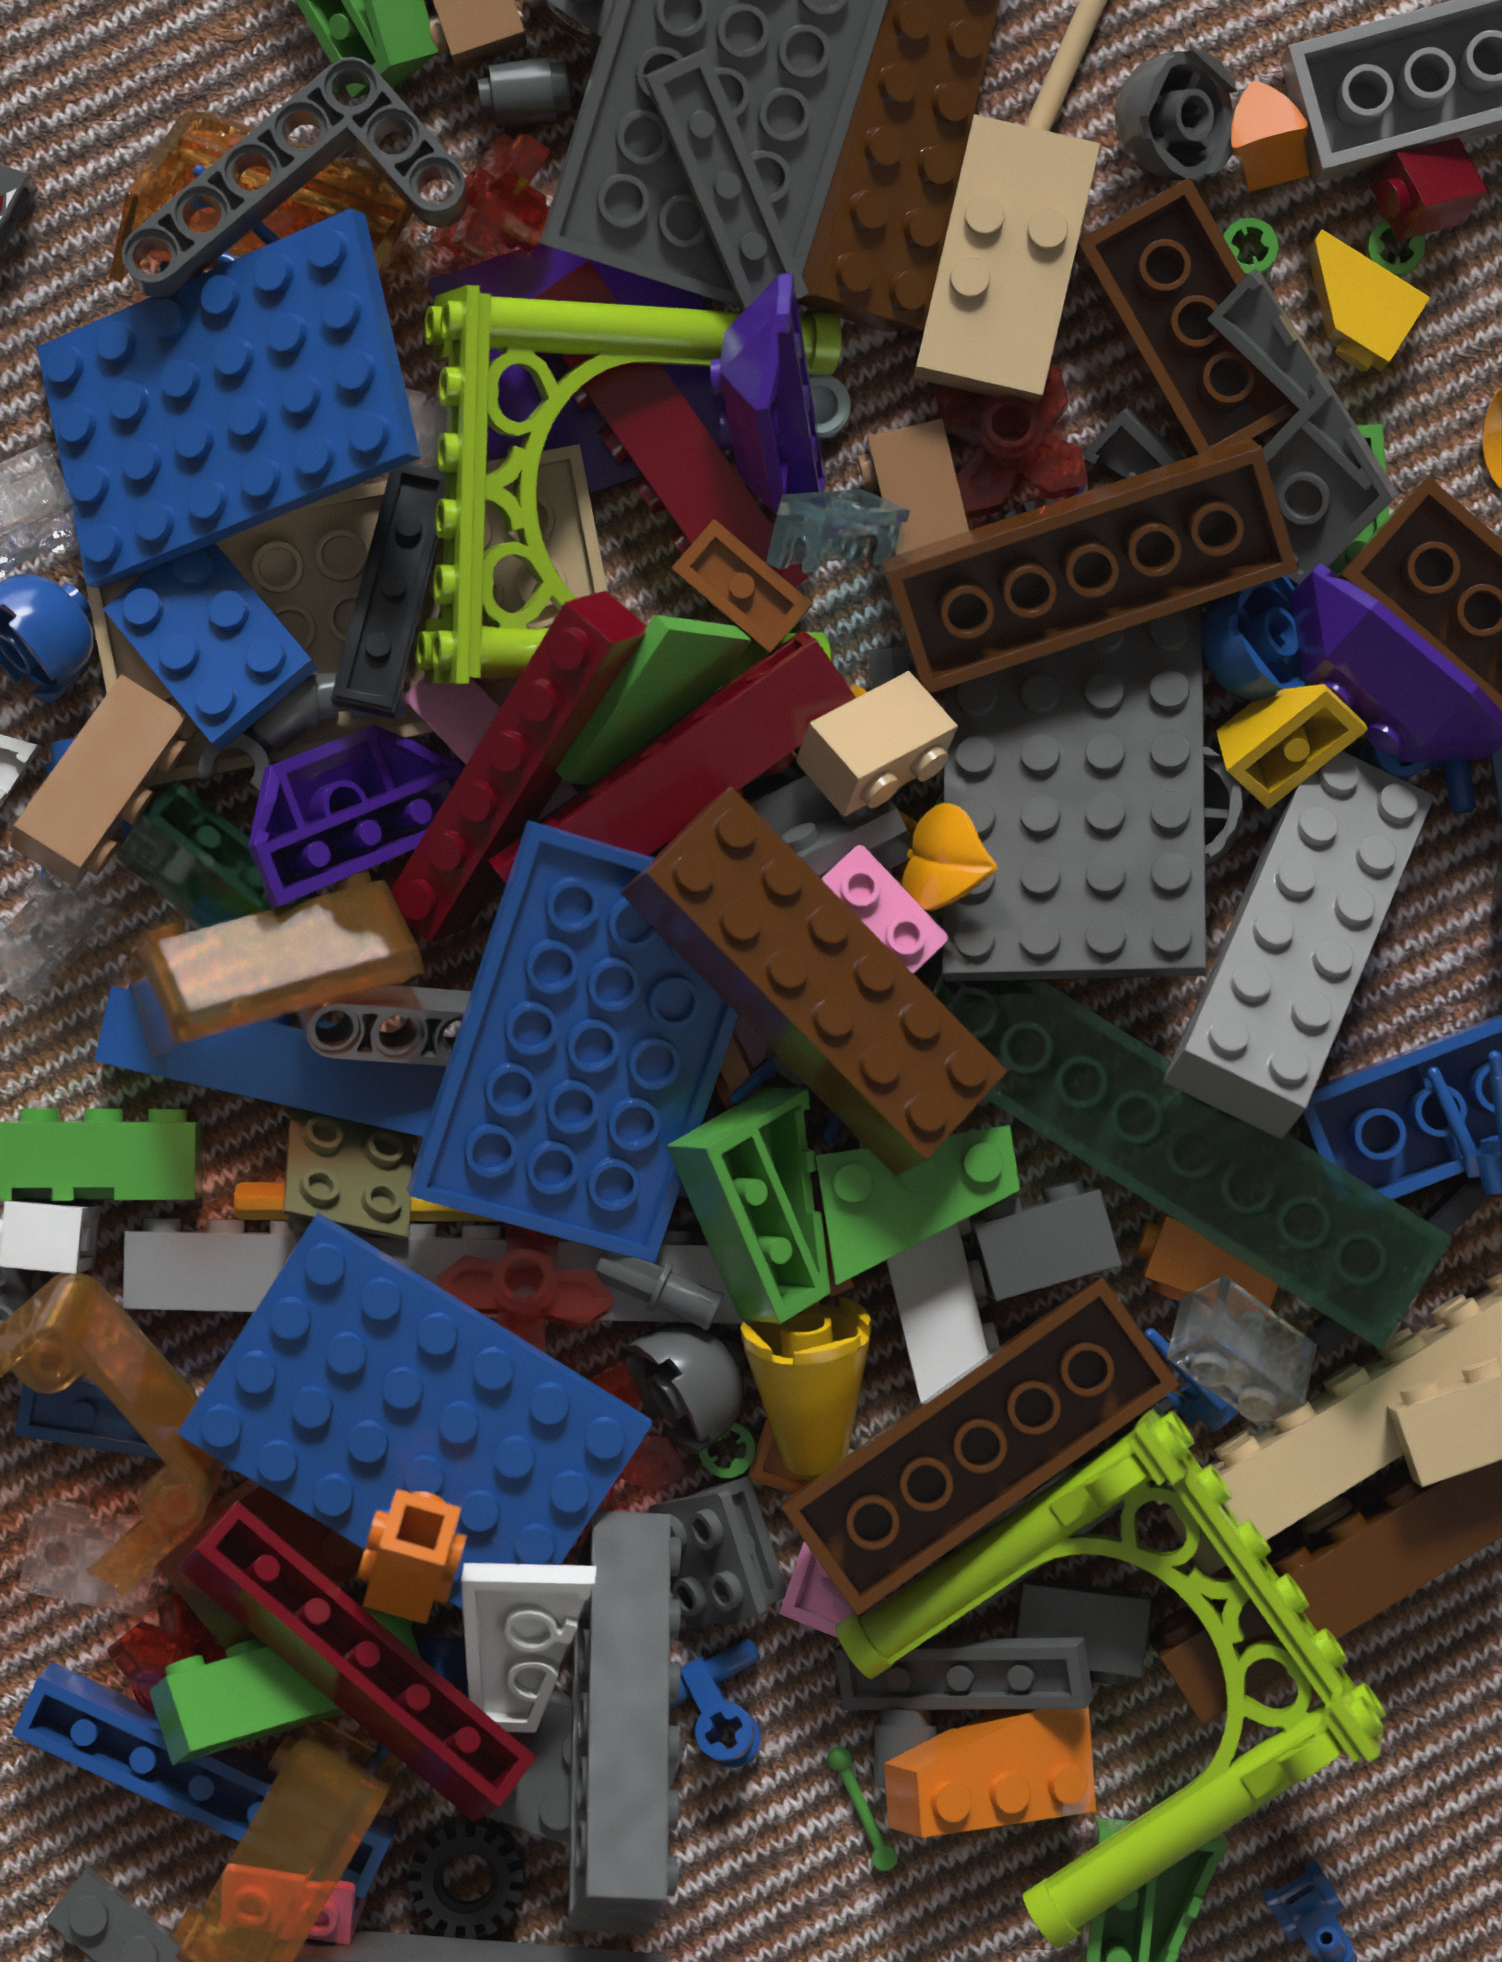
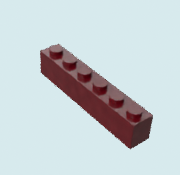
[533,260,809,621]
[384,590,647,943]
[487,630,856,885]
[177,1501,537,1822]

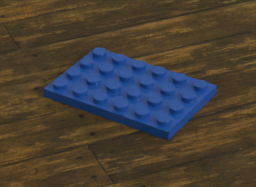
[36,208,421,589]
[406,820,739,1263]
[177,1212,652,1610]

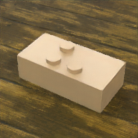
[913,114,1101,407]

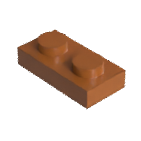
[672,519,813,654]

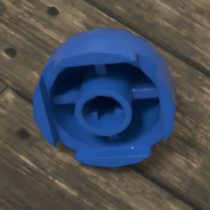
[0,574,94,704]
[1201,576,1311,702]

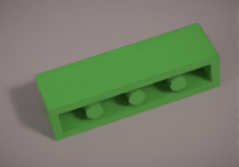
[149,1607,421,1765]

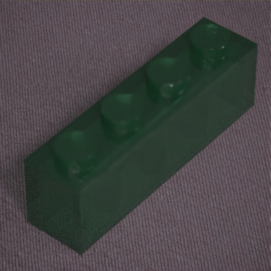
[116,780,376,1002]

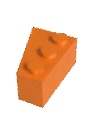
[884,1705,1097,1838]

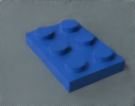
[103,543,319,751]

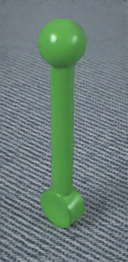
[827,1746,897,1871]

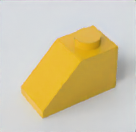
[1307,229,1430,372]
[1216,684,1367,809]

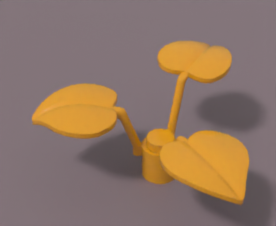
[849,684,998,911]

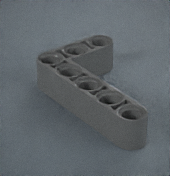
[122,57,469,298]
[296,981,471,1066]

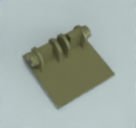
[283,1107,414,1241]

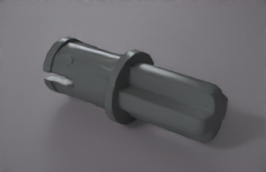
[594,1250,725,1331]

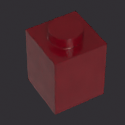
[1371,138,1487,241]

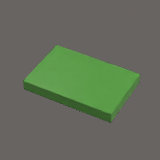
[555,615,751,785]

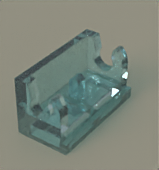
[766,489,910,573]

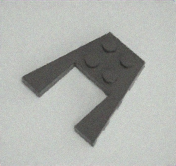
[1082,269,1399,584]

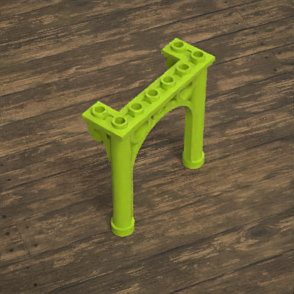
[416,285,841,686]
[835,1403,1386,1949]

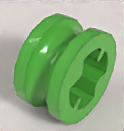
[1223,217,1279,276]
[1364,219,1425,278]
[699,1420,755,1478]

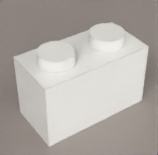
[0,1199,101,1274]

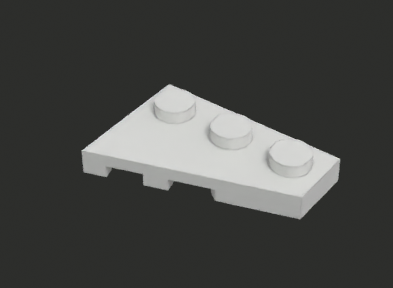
[461,1563,596,1733]

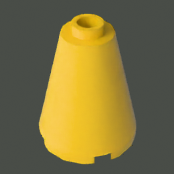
[741,1296,871,1481]

